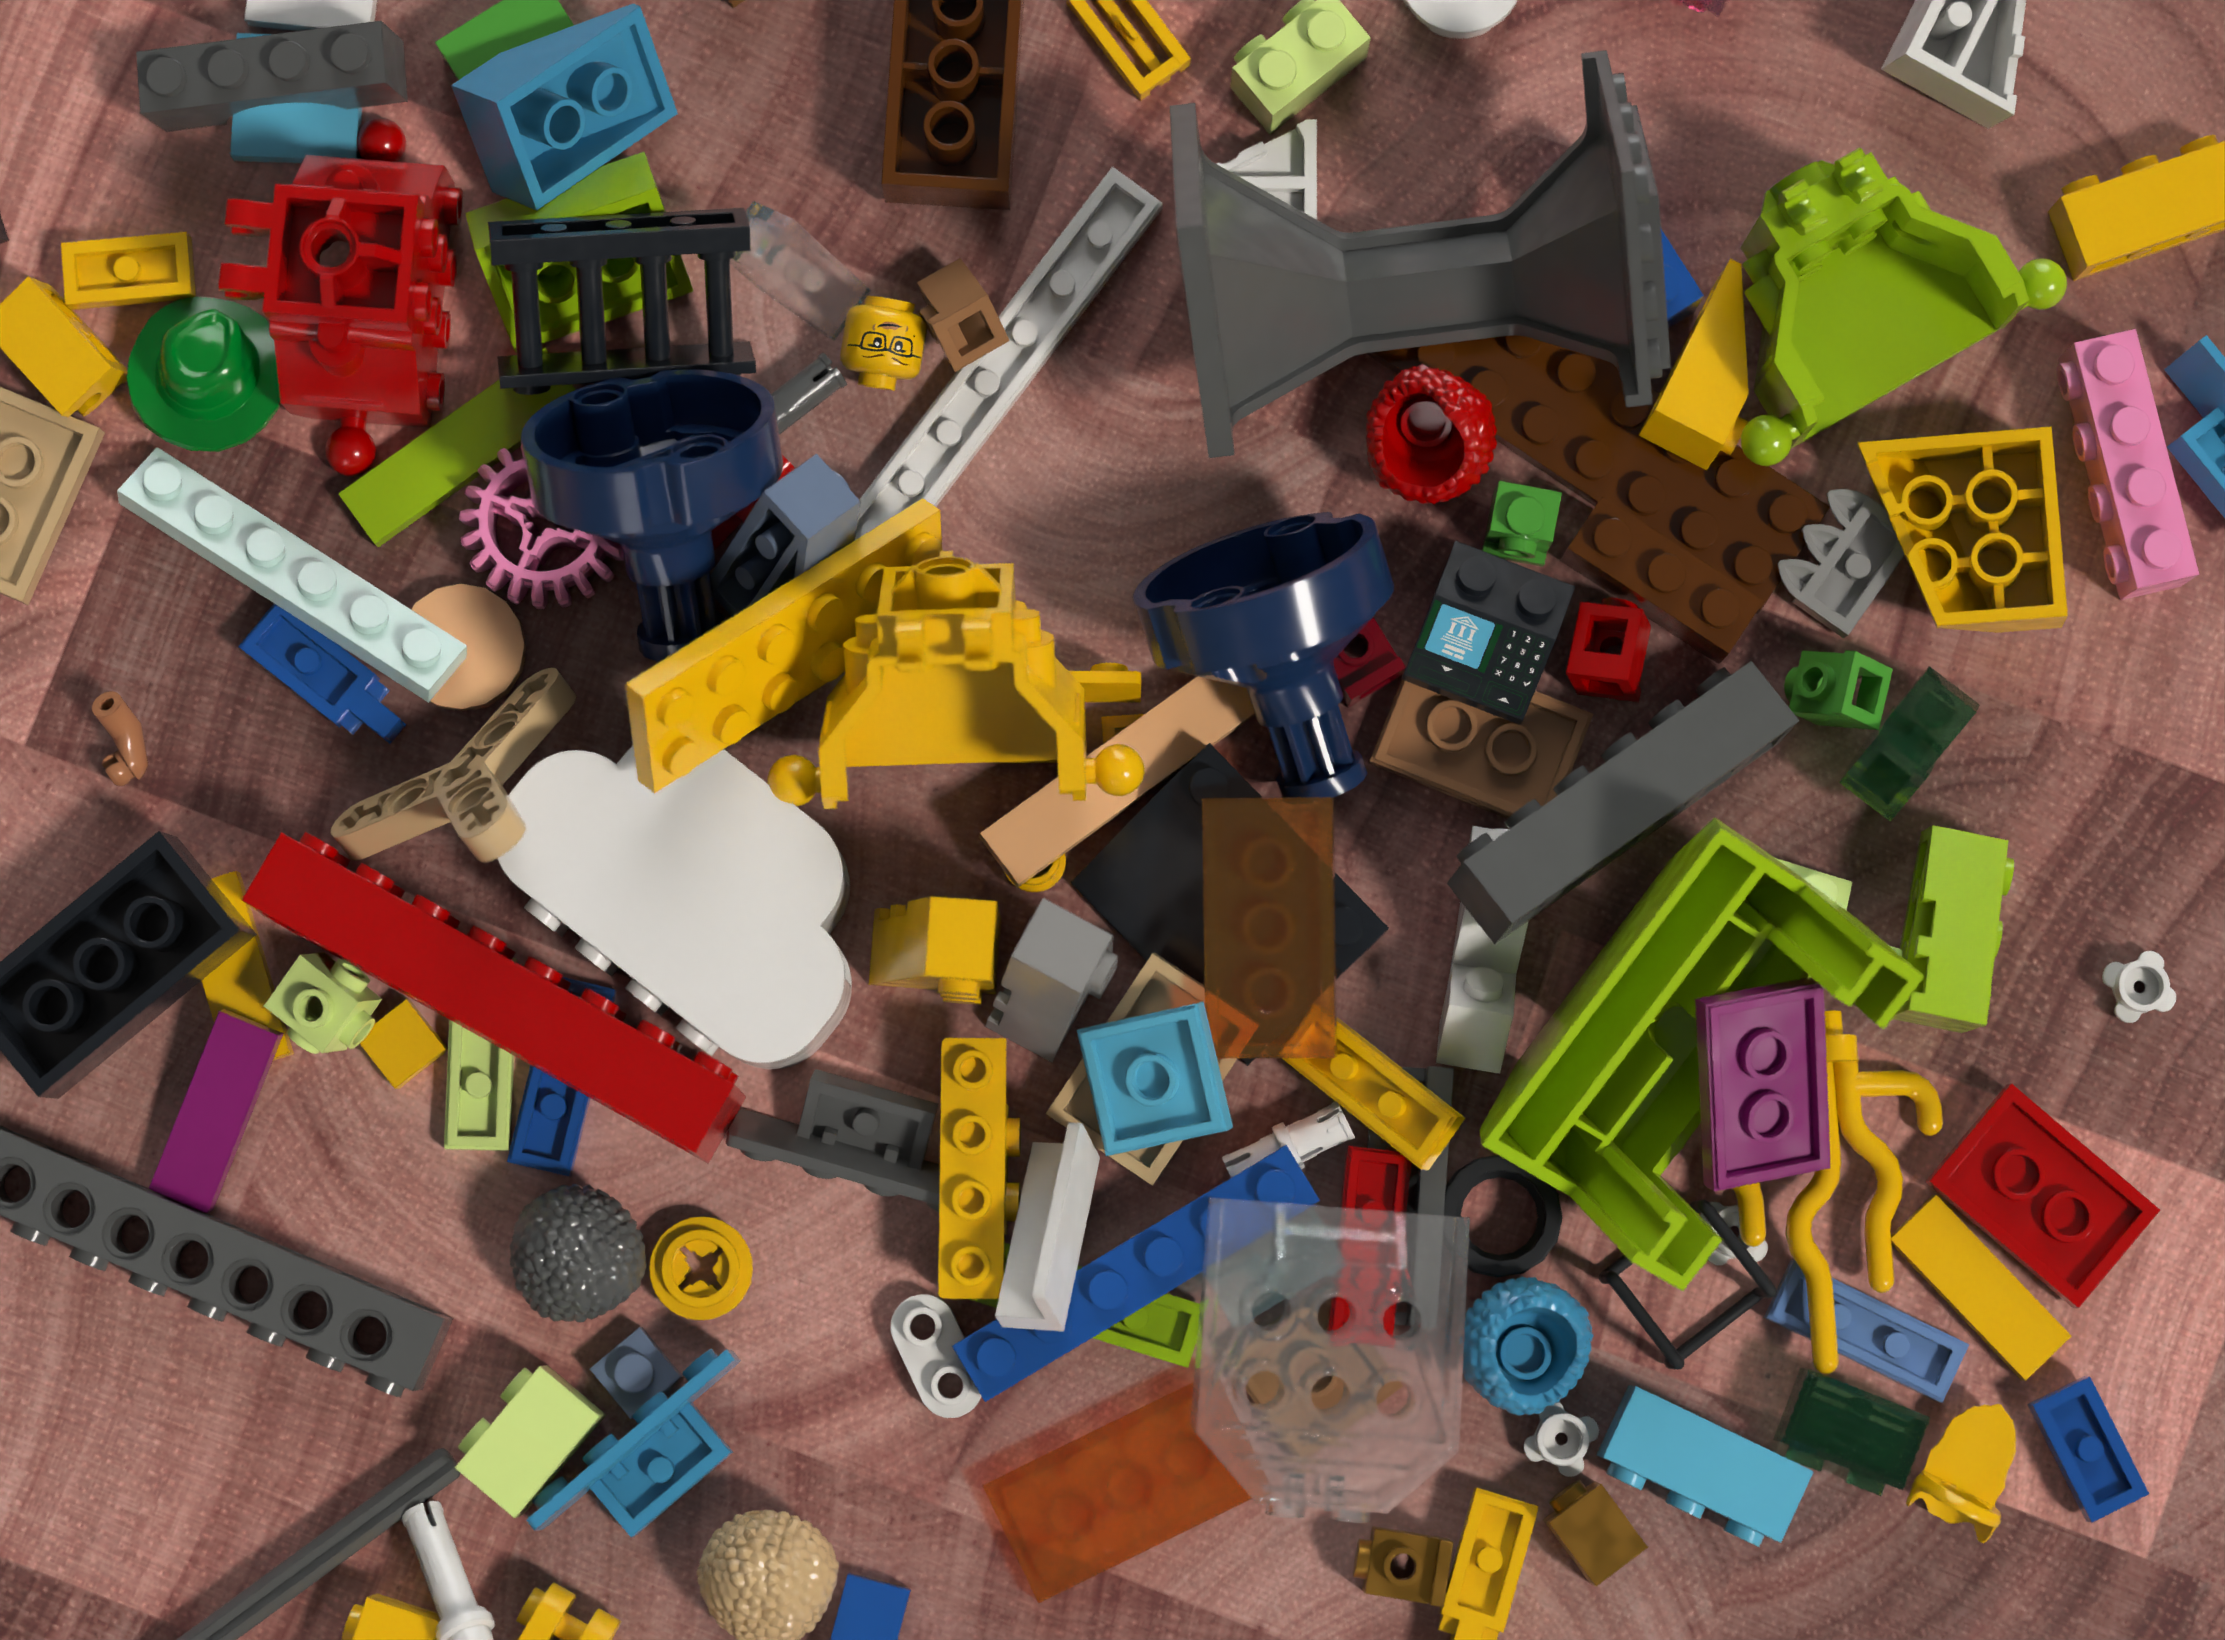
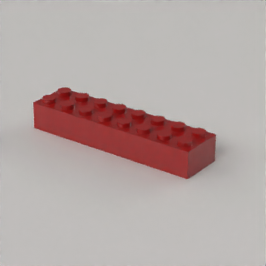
[242,832,746,1164]

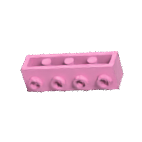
[2057,329,2199,600]

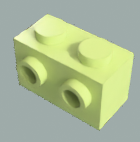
[1231,0,1371,135]
[455,1365,606,1518]

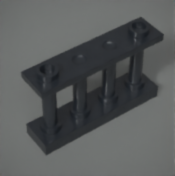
[488,208,756,395]

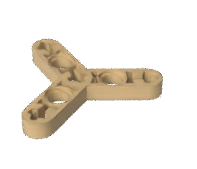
[330,668,576,862]

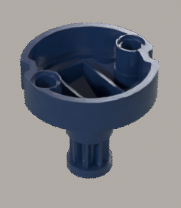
[521,369,783,662]
[1133,512,1394,804]

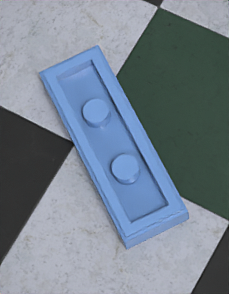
[1764,1260,1969,1403]

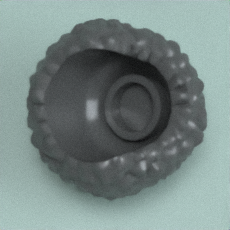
[510,1184,647,1323]

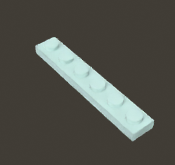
[117,447,467,703]

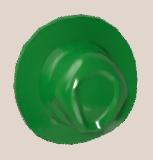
[127,296,281,452]

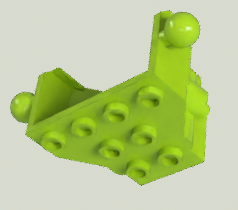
[1740,148,2067,466]

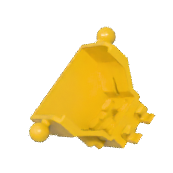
[767,551,1145,809]

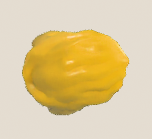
[1906,1404,2016,1543]

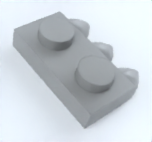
[1777,489,1905,638]

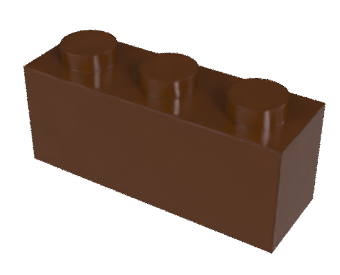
[1560,495,1764,664]

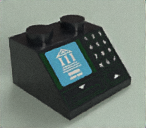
[1402,541,1575,725]

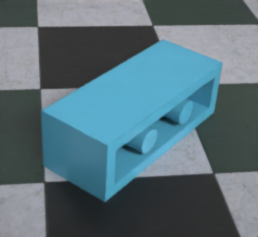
[1596,1385,1814,1547]

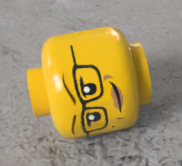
[840,296,927,391]

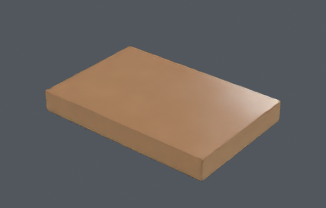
[1368,680,1593,819]

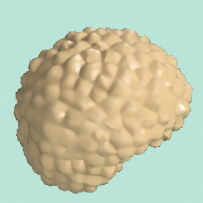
[697,1510,839,1640]

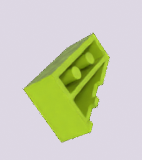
[1892,825,2014,1033]

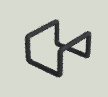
[1599,1200,1777,1370]

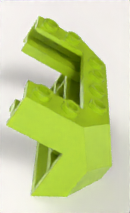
[1480,818,1924,1291]

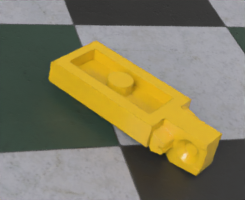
[1438,1487,1539,1640]

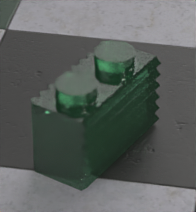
[1773,1368,1930,1497]

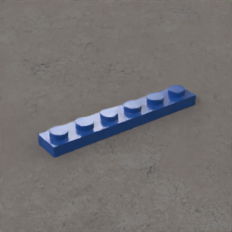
[952,1145,1320,1402]

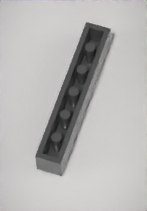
[1447,661,1799,945]

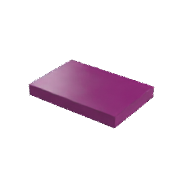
[1695,977,1831,1191]

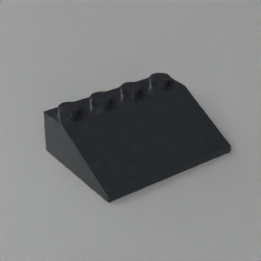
[1071,743,1389,1066]

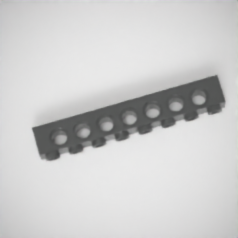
[0,1125,453,1398]

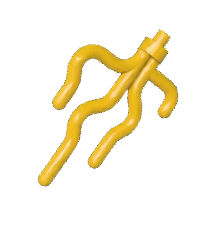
[1732,1010,1943,1374]

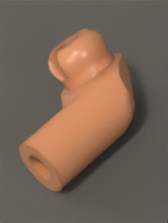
[92,691,148,786]

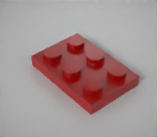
[1925,1083,2160,1308]

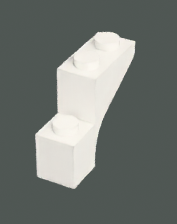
[1436,826,1529,1074]

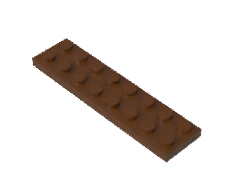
[1366,335,1830,614]

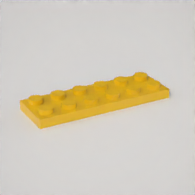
[626,498,943,794]

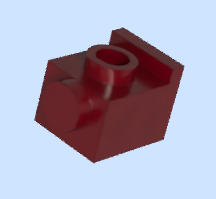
[1333,617,1406,708]

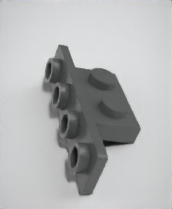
[725,1069,940,1212]

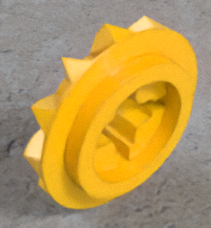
[650,1217,753,1320]

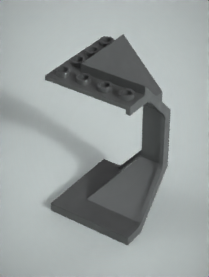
[1170,50,1671,458]

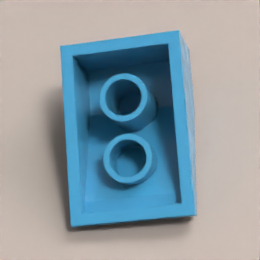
[451,4,678,210]

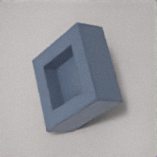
[590,1327,683,1419]

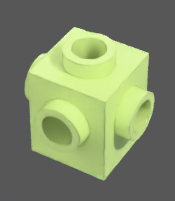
[264,952,382,1054]

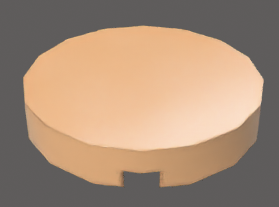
[411,583,526,711]

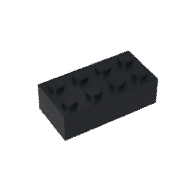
[0,831,257,1099]

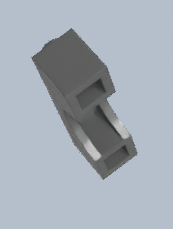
[136,21,408,132]

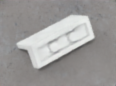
[995,1122,1100,1331]

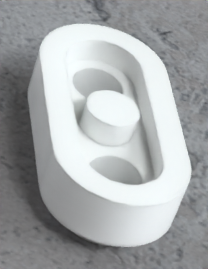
[891,1294,982,1418]

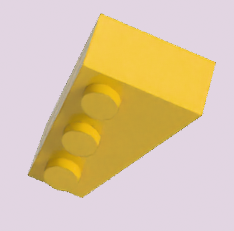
[868,896,1001,1004]

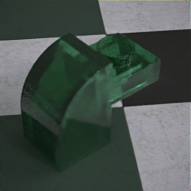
[1839,666,1980,822]

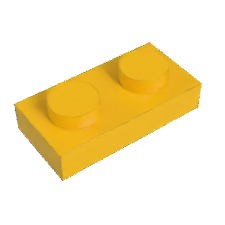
[61,231,196,310]

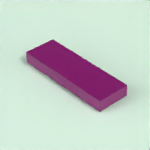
[148,1009,284,1213]

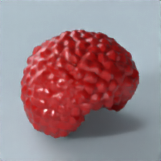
[1366,364,1497,504]

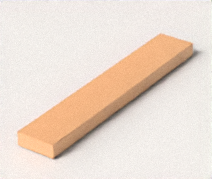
[979,676,1255,888]

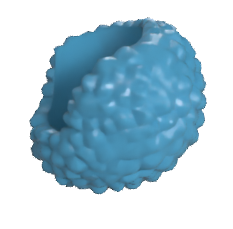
[1457,1277,1593,1416]

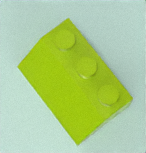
[465,152,694,353]

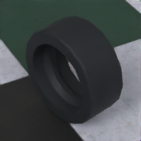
[1442,1155,1563,1278]

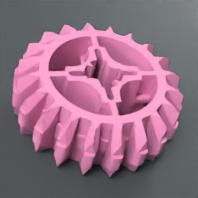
[459,441,624,609]

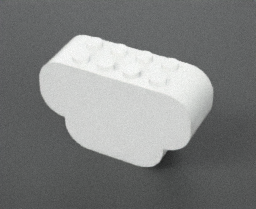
[498,746,852,1069]

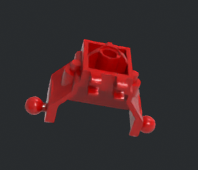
[218,118,463,476]

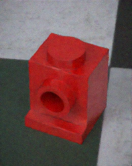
[1566,598,1651,702]

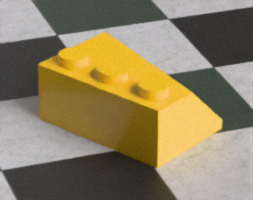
[1857,426,2068,633]

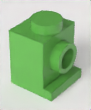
[1482,481,1562,567]
[1784,650,1893,730]

